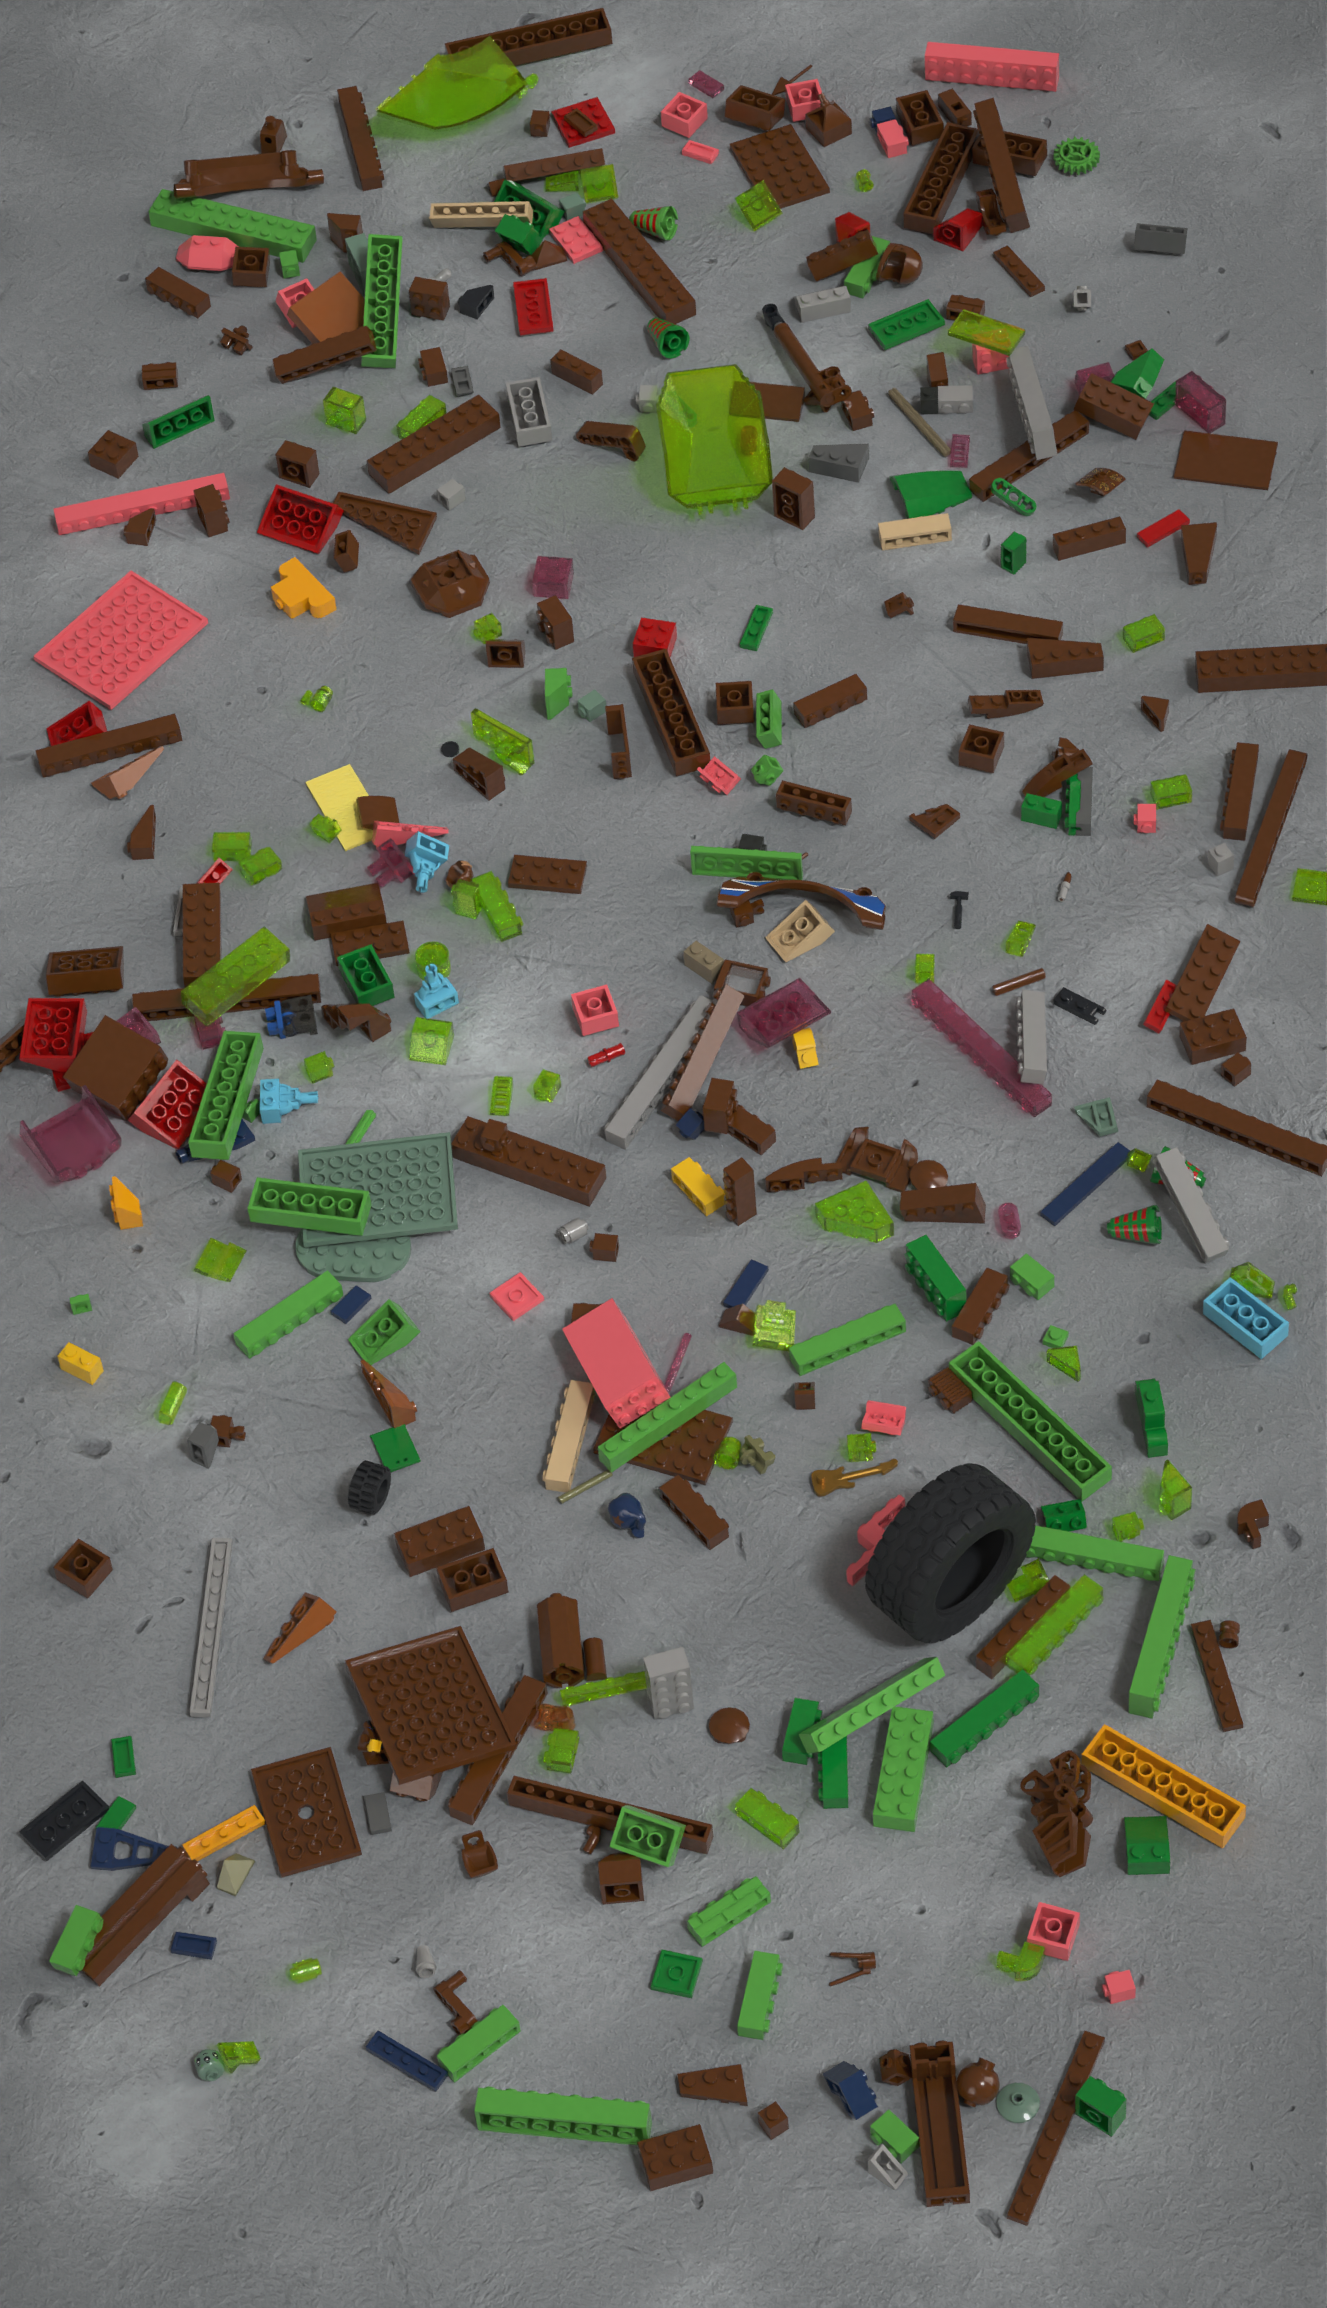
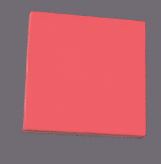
[489,1272,544,1321]

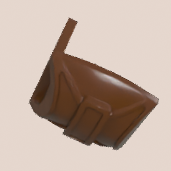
[461,1830,498,1878]

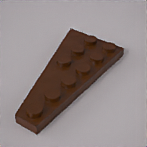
[333,492,437,555]

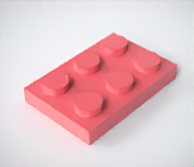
[549,216,603,264]

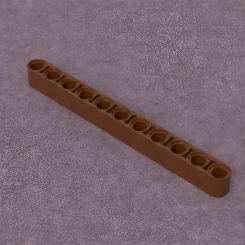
[1235,749,1308,907]

